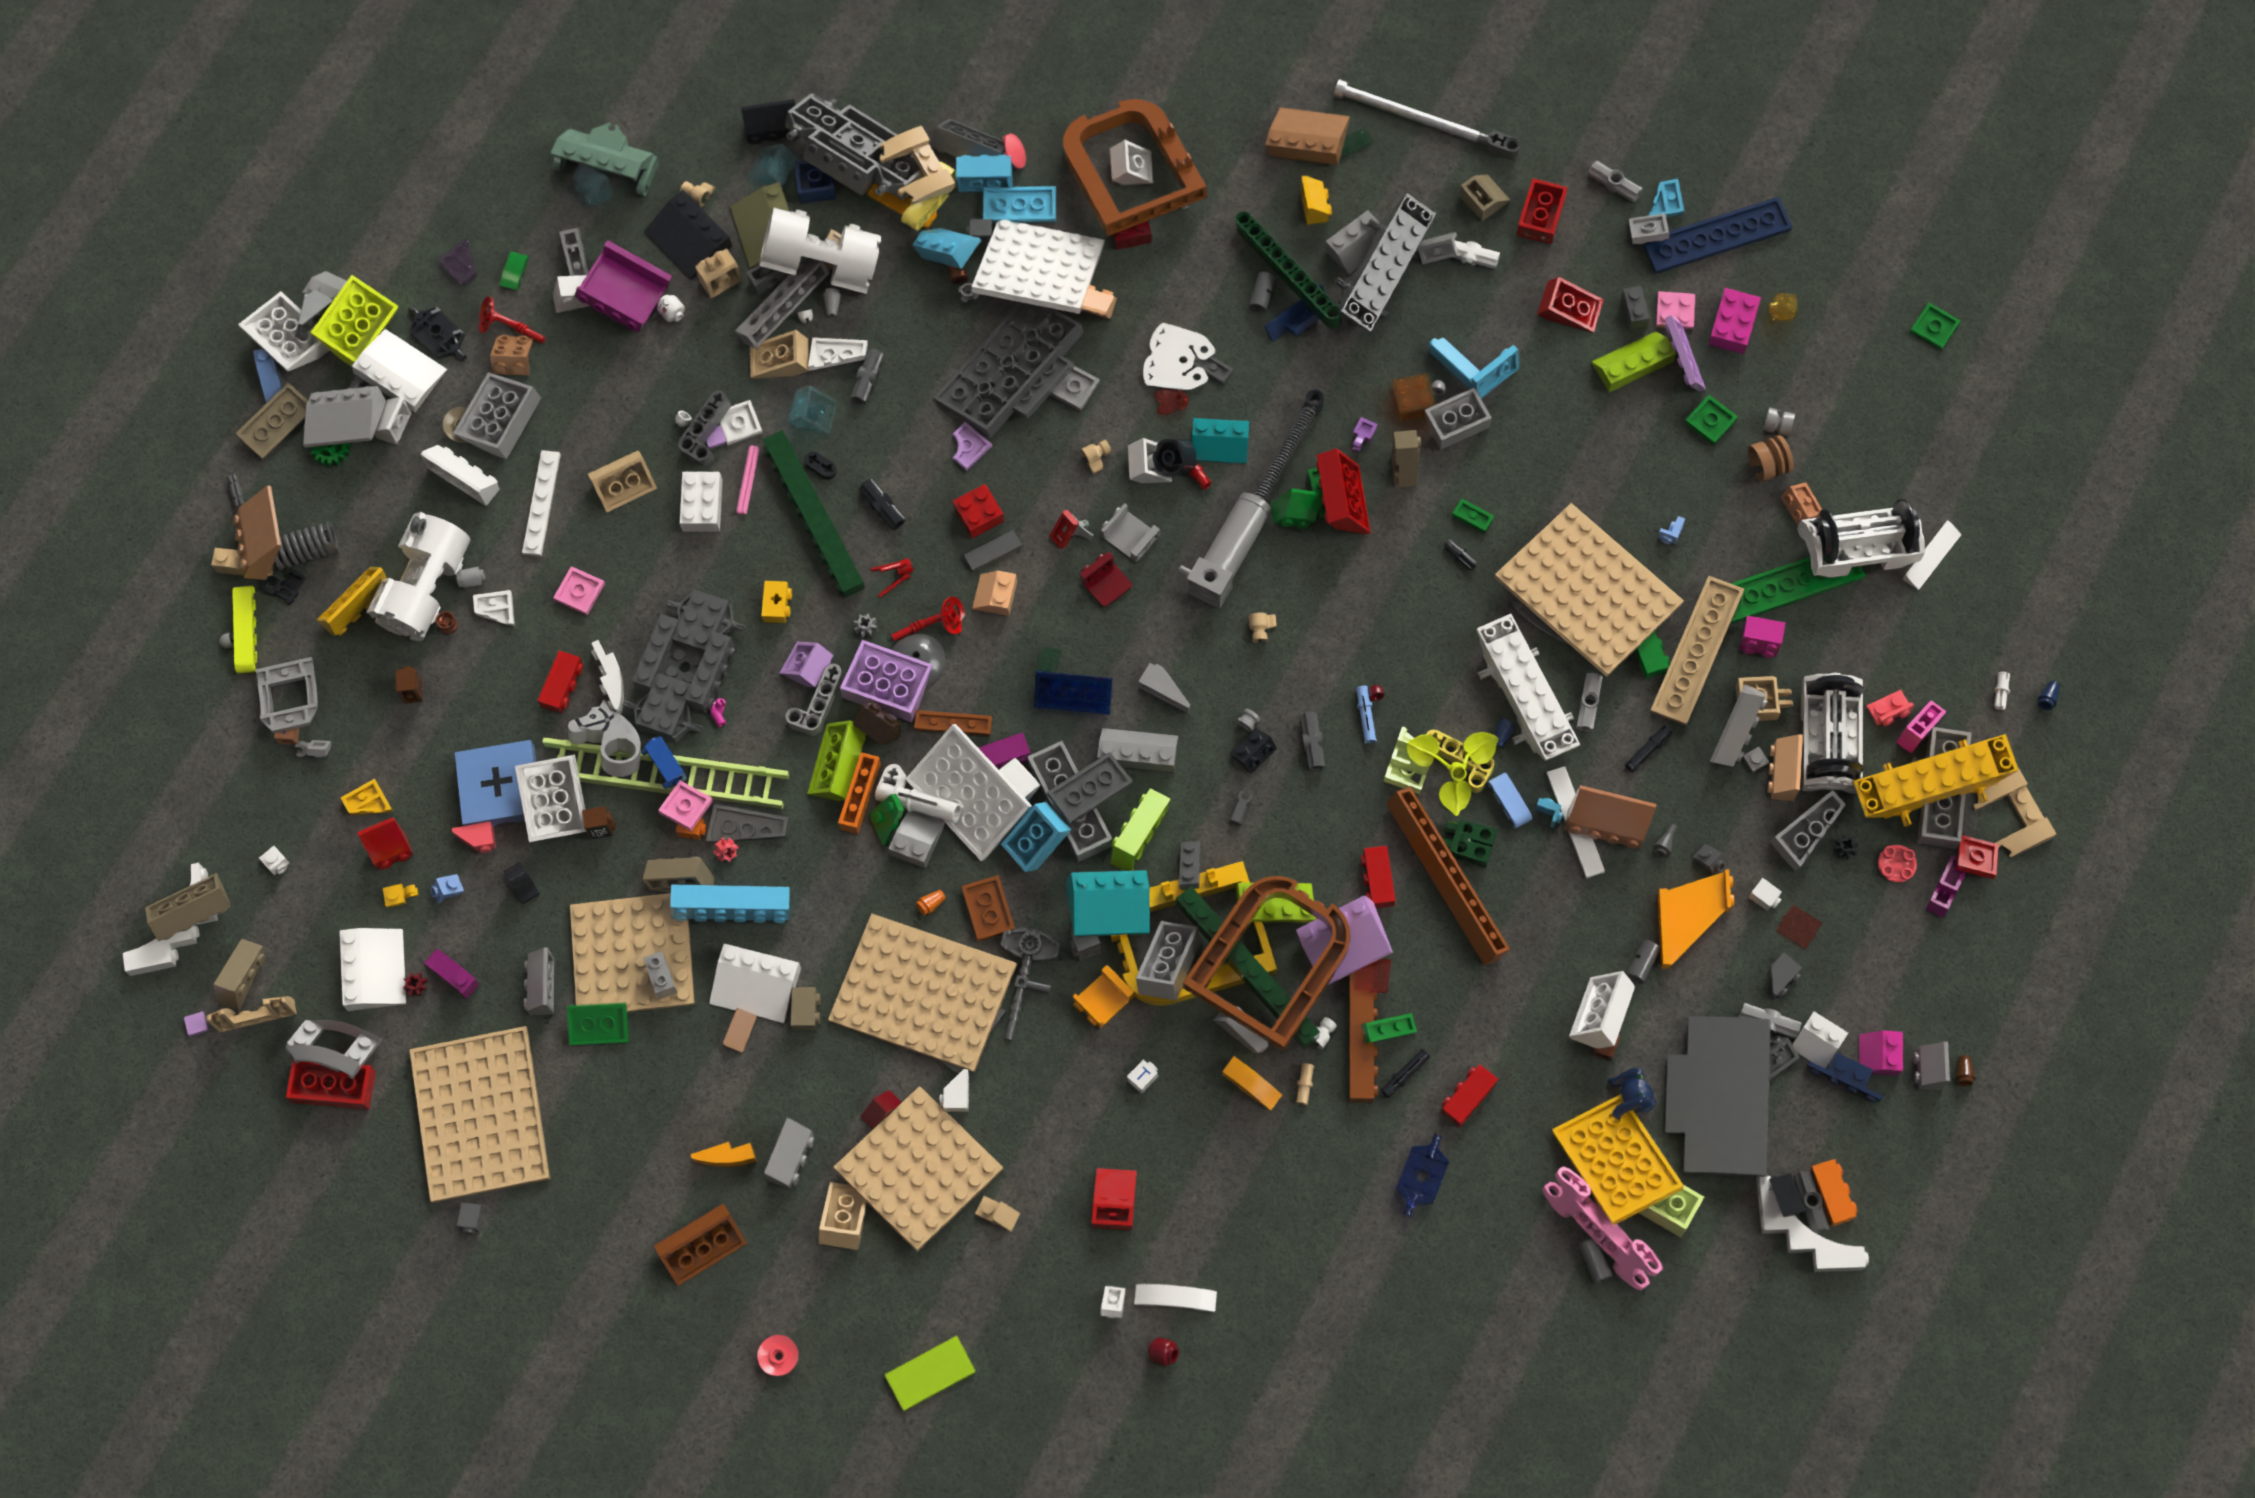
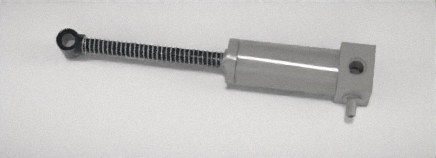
[1178,389,1324,609]

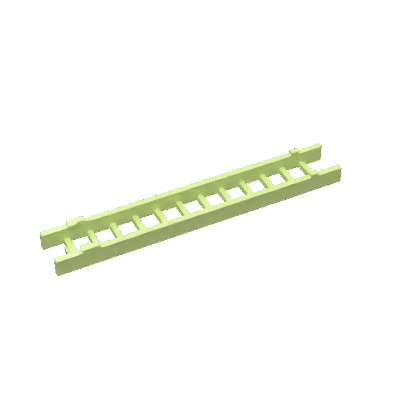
[543,738,789,809]

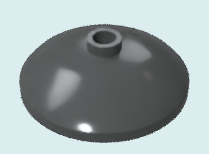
[892,634,946,686]

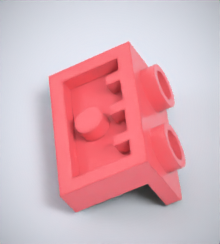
[1866,690,1914,726]

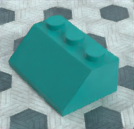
[1192,418,1249,464]

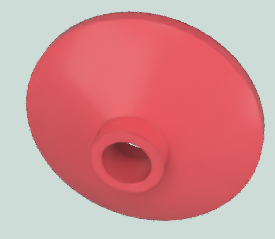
[758,1335,798,1376]

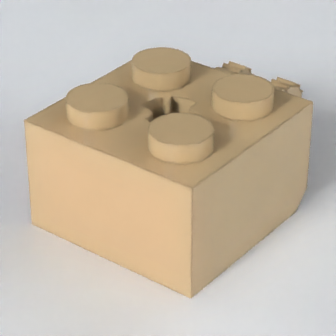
[695,249,742,299]
[1735,676,1793,721]

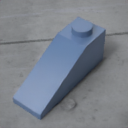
[253,349,283,403]

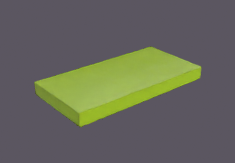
[885,1336,976,1411]

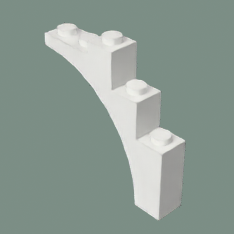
[123,863,218,976]

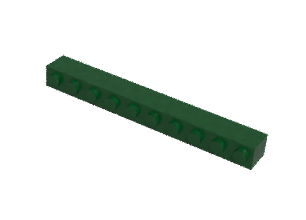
[762,430,865,598]
[1176,886,1320,1050]

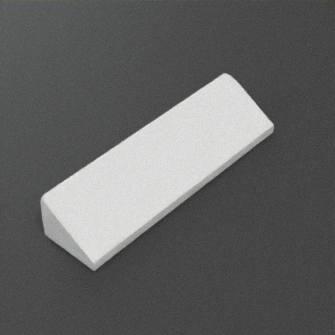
[1903,520,1961,590]

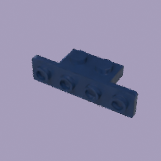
[1265,284,1326,341]
[1806,1052,1883,1103]

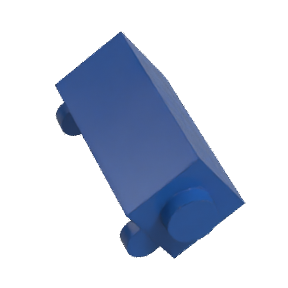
[641,736,687,789]

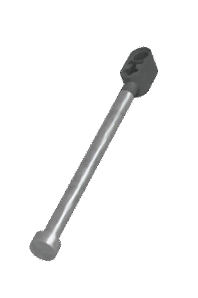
[1334,80,1520,159]

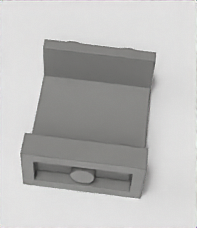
[1101,504,1160,563]

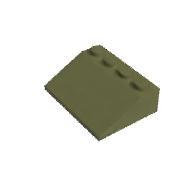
[730,182,789,268]

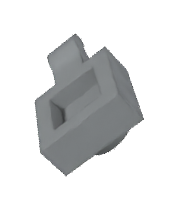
[295,740,331,758]

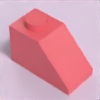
[452,821,496,853]

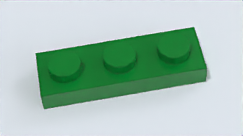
[1361,1013,1417,1044]

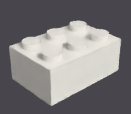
[680,472,722,531]

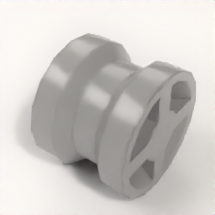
[1236,708,1260,732]

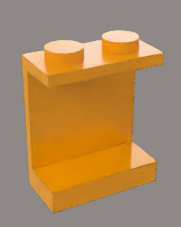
[1073,965,1135,1028]

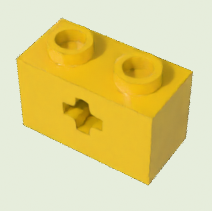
[761,581,792,623]

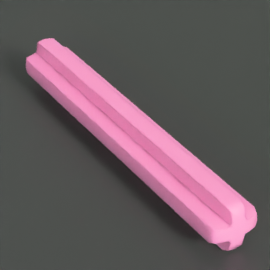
[736,445,759,515]

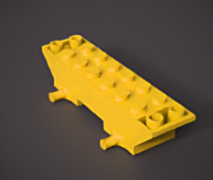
[1853,734,2019,827]

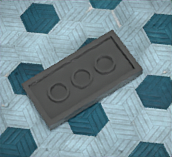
[1047,752,1133,825]

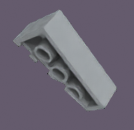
[1769,790,1845,871]

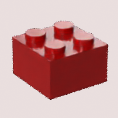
[953,484,1004,539]

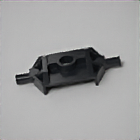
[408,305,467,362]

